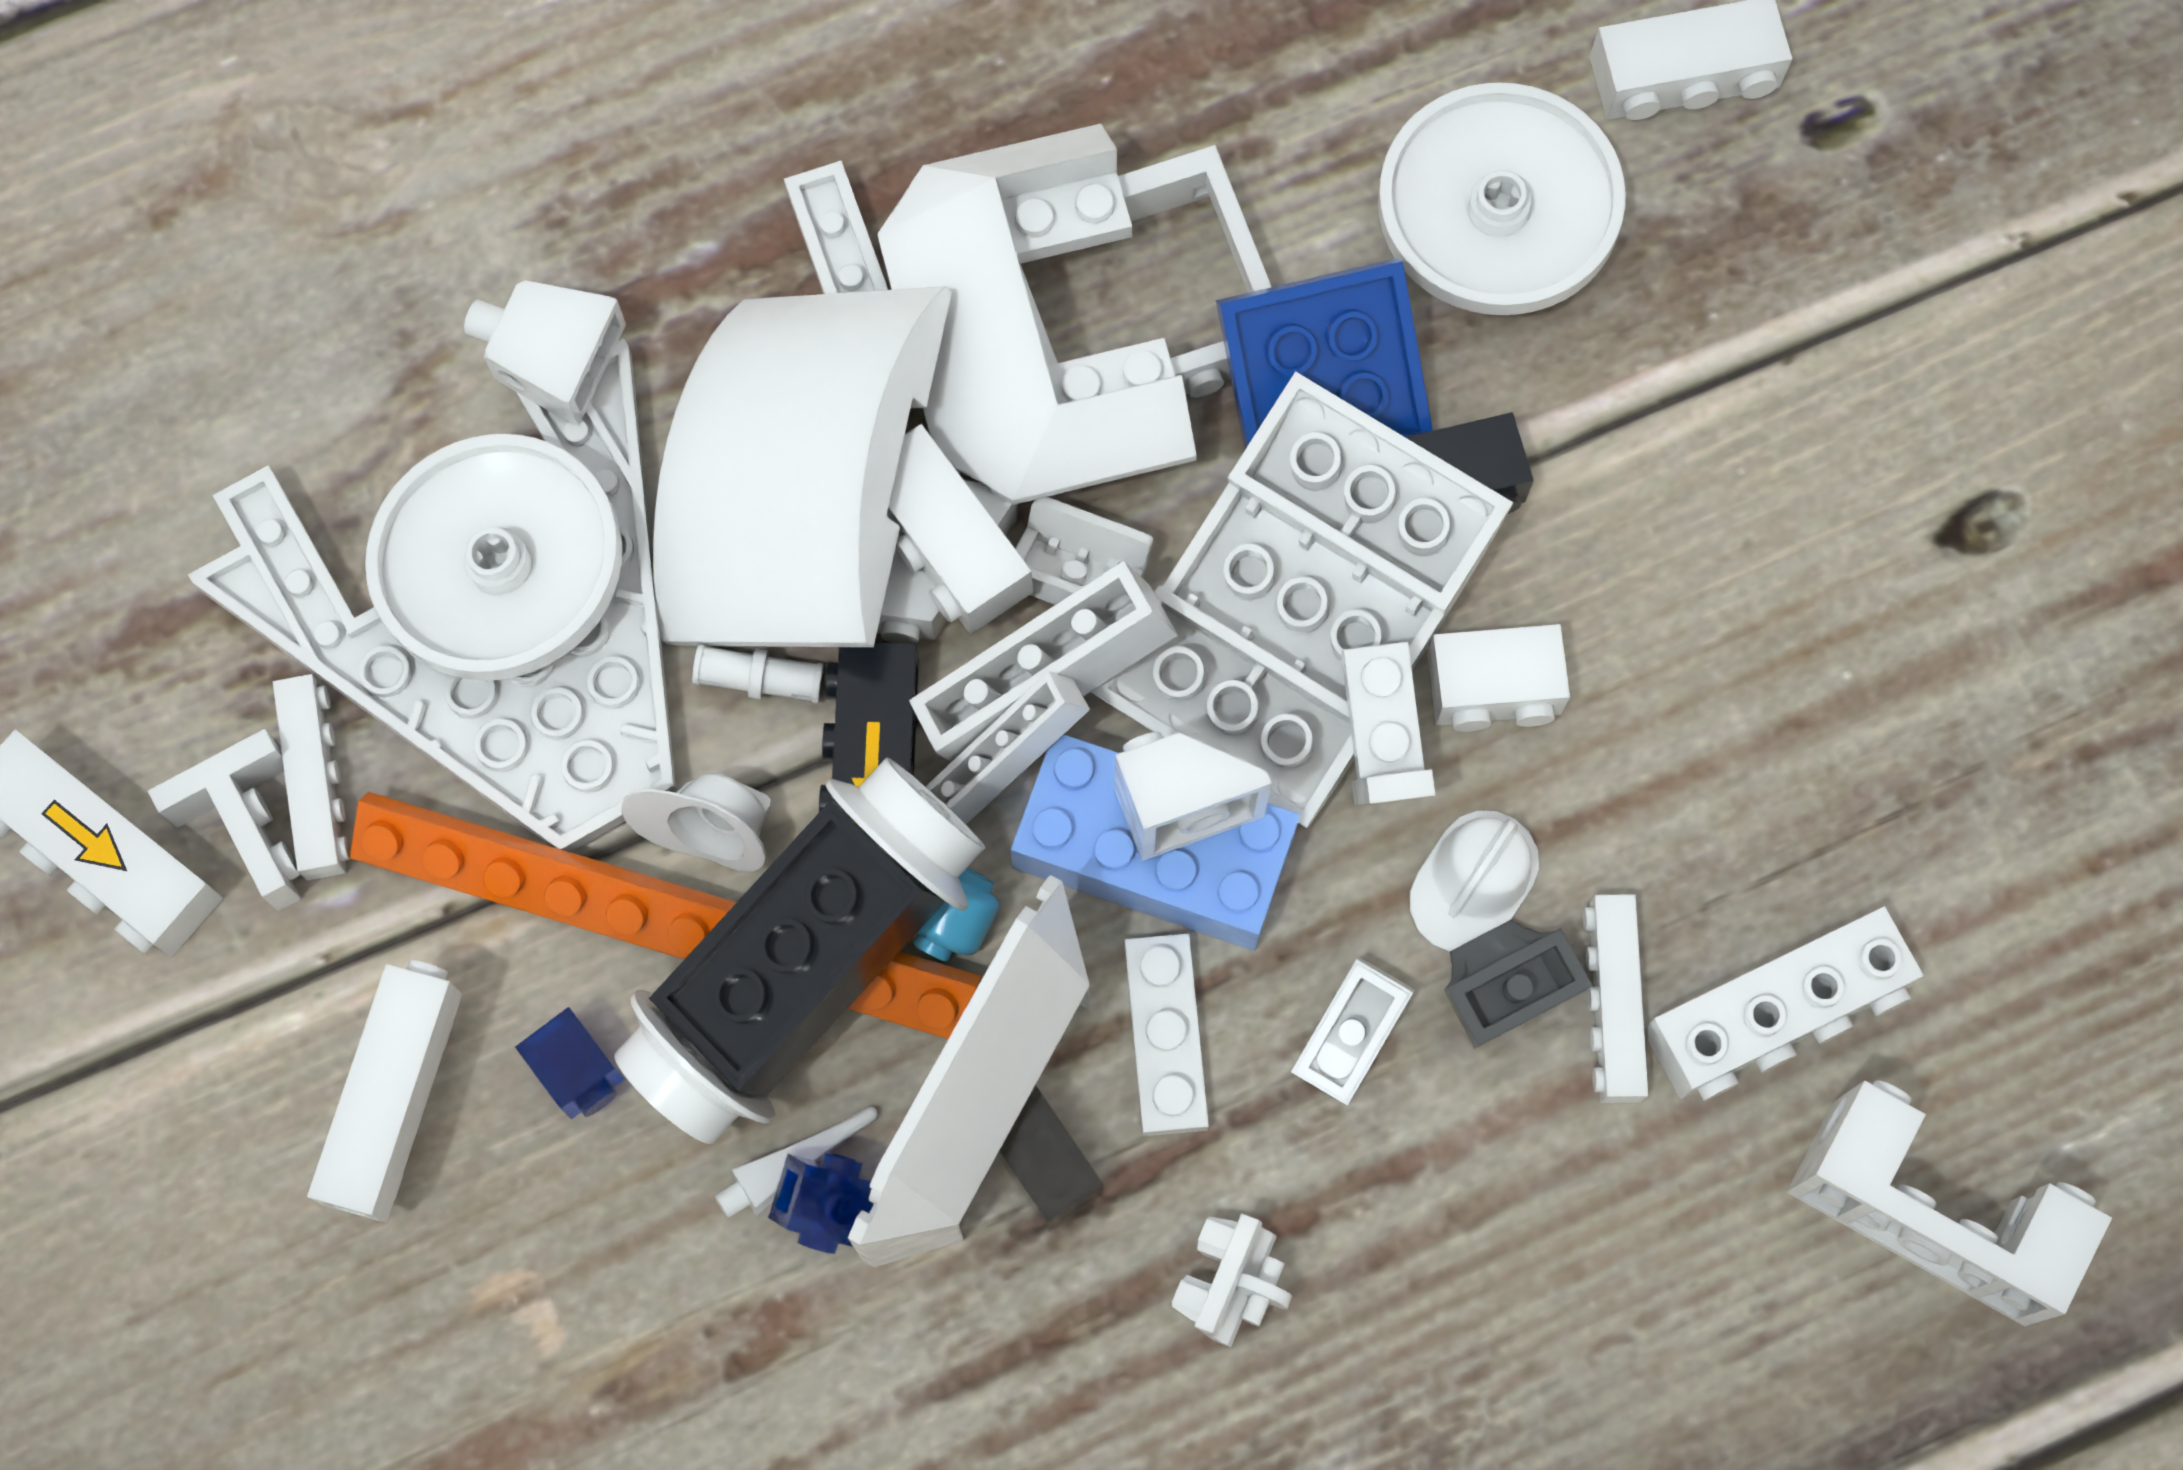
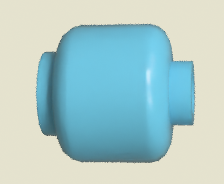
[913,867,1000,962]

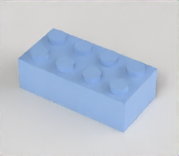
[1010,734,1300,951]

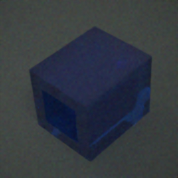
[515,1007,625,1119]

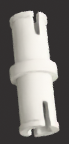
[692,644,825,704]

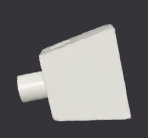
[464,280,626,426]

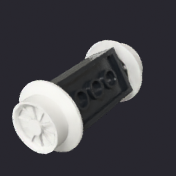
[614,757,985,1144]

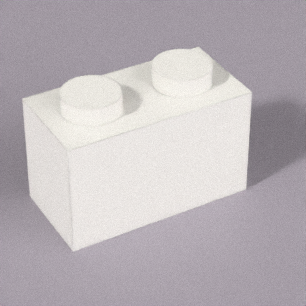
[1427,624,1570,732]

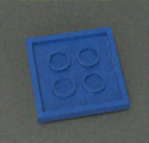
[1216,258,1433,449]

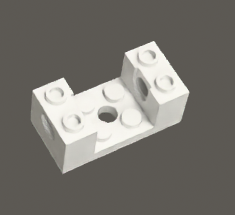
[1787,1080,2112,1327]

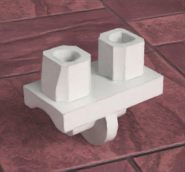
[1172,1213,1292,1348]

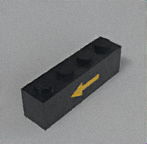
[819,642,919,812]

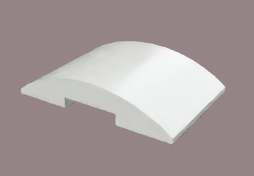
[653,286,952,647]
[1091,371,1513,829]

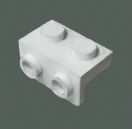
[1016,497,1153,605]

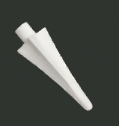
[714,1107,878,1218]

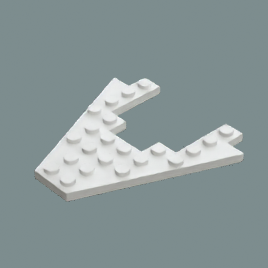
[188,338,677,852]

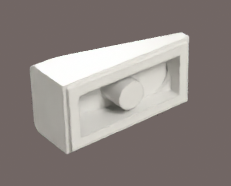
[1291,958,1415,1106]

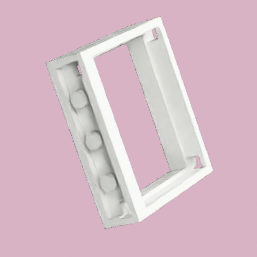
[1019,145,1272,398]

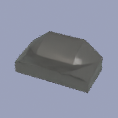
[1444,920,1593,1049]

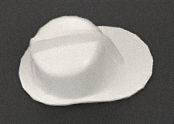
[621,773,771,872]
[1410,811,1539,952]

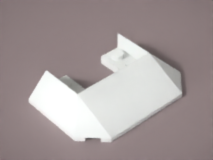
[877,124,1197,505]
[848,875,1090,1267]

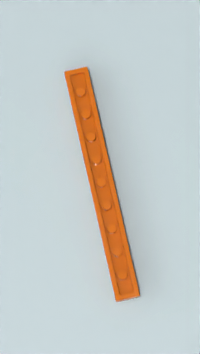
[349,792,982,1039]

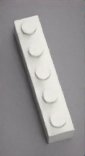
[926,671,1090,824]
[272,674,351,881]
[1583,894,1648,1103]

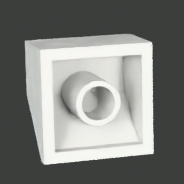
[1114,732,1272,861]

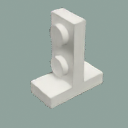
[1341,642,1435,806]
[148,729,302,911]

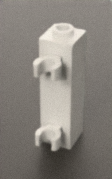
[307,960,462,1223]

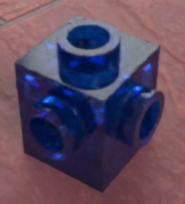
[768,1152,874,1254]

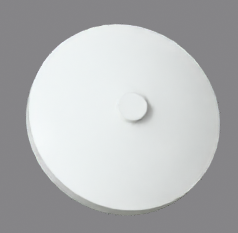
[1378,83,1626,315]
[365,434,622,680]

